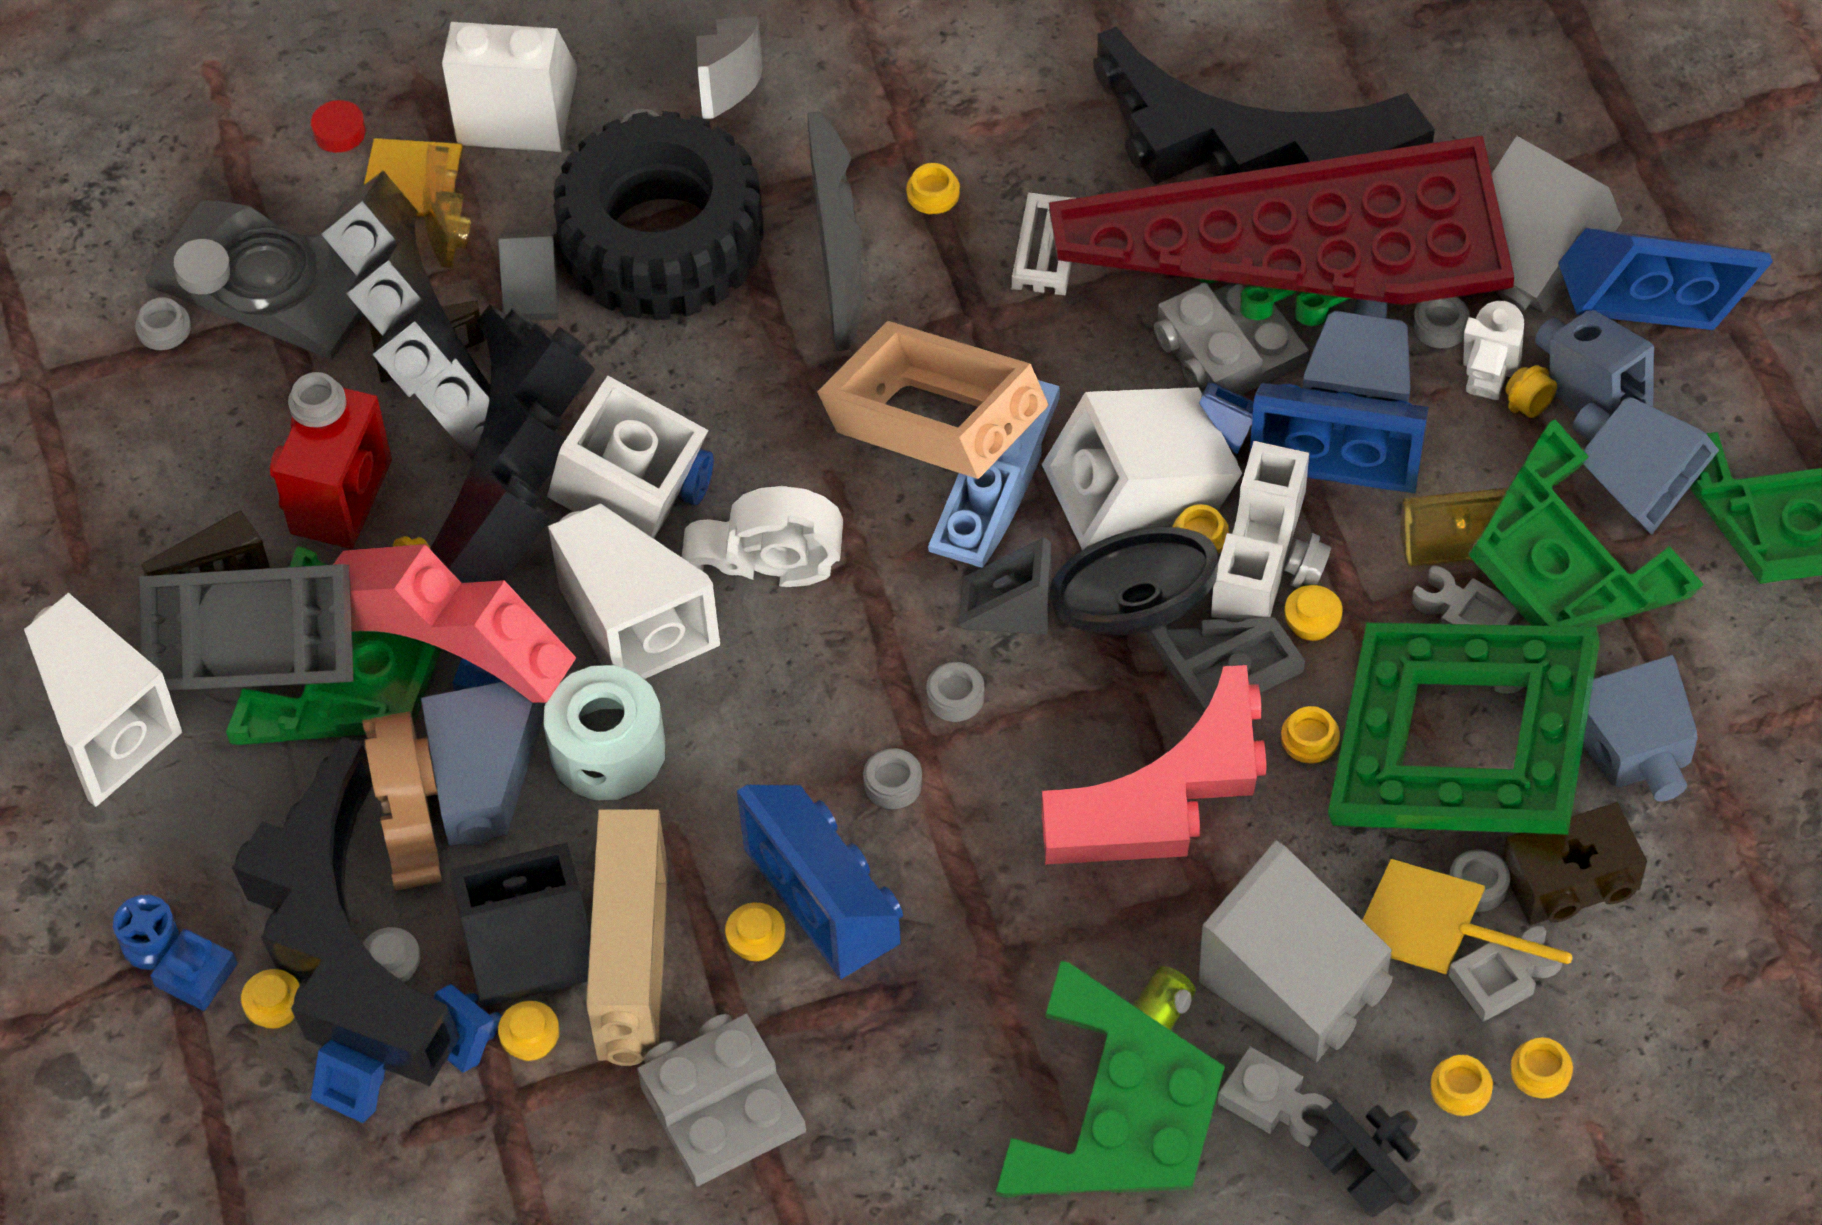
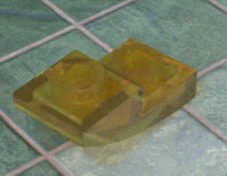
[422,144,471,269]

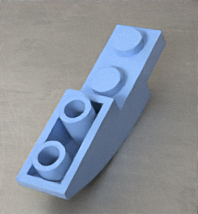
[928,380,1060,568]

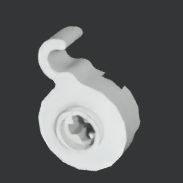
[682,486,843,587]

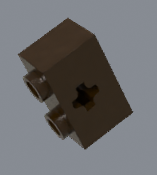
[1502,802,1647,926]

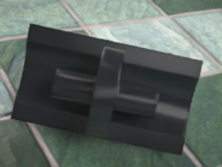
[1308,1100,1422,1218]

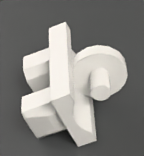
[1464,301,1524,400]

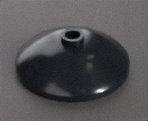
[1050,527,1219,635]

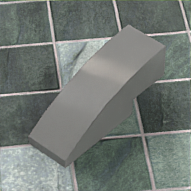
[696,16,763,119]

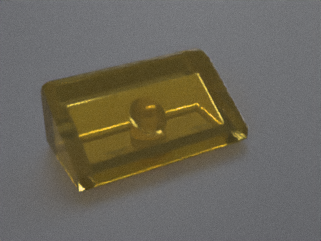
[1400,488,1508,566]

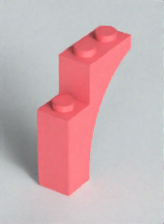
[333,544,576,703]
[1041,665,1266,865]

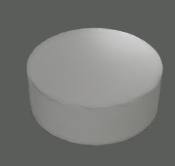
[174,239,230,295]
[1413,297,1470,348]
[926,662,985,722]
[863,748,922,809]
[1449,849,1510,912]

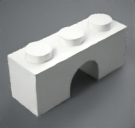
[1211,441,1309,622]

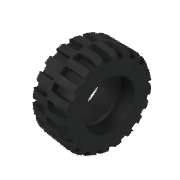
[553,111,764,320]

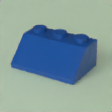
[1558,228,1773,330]
[1250,383,1429,494]
[737,785,903,980]

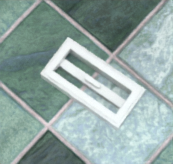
[1012,193,1074,295]

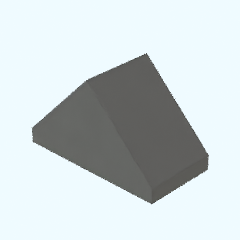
[498,227,560,321]
[959,537,1051,635]

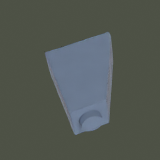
[421,682,544,846]

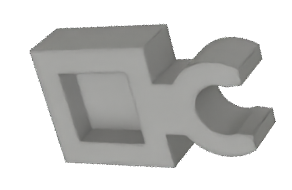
[1411,565,1520,625]
[1449,926,1563,1022]
[1218,1046,1332,1146]

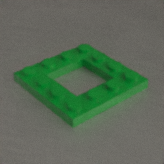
[1328,622,1600,834]

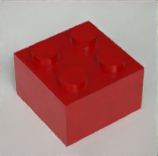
[270,388,392,549]

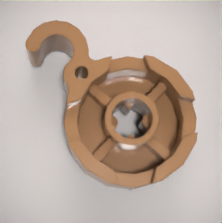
[362,711,442,891]

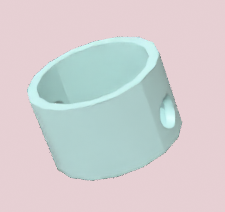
[544,665,665,800]

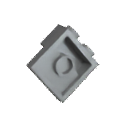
[1154,282,1309,395]
[637,1013,806,1187]

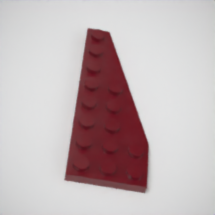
[1049,135,1515,305]

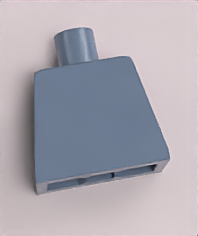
[1302,299,1410,402]
[1535,310,1654,415]
[1573,397,1719,535]
[1583,655,1697,802]

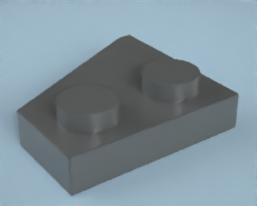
[1147,617,1305,716]

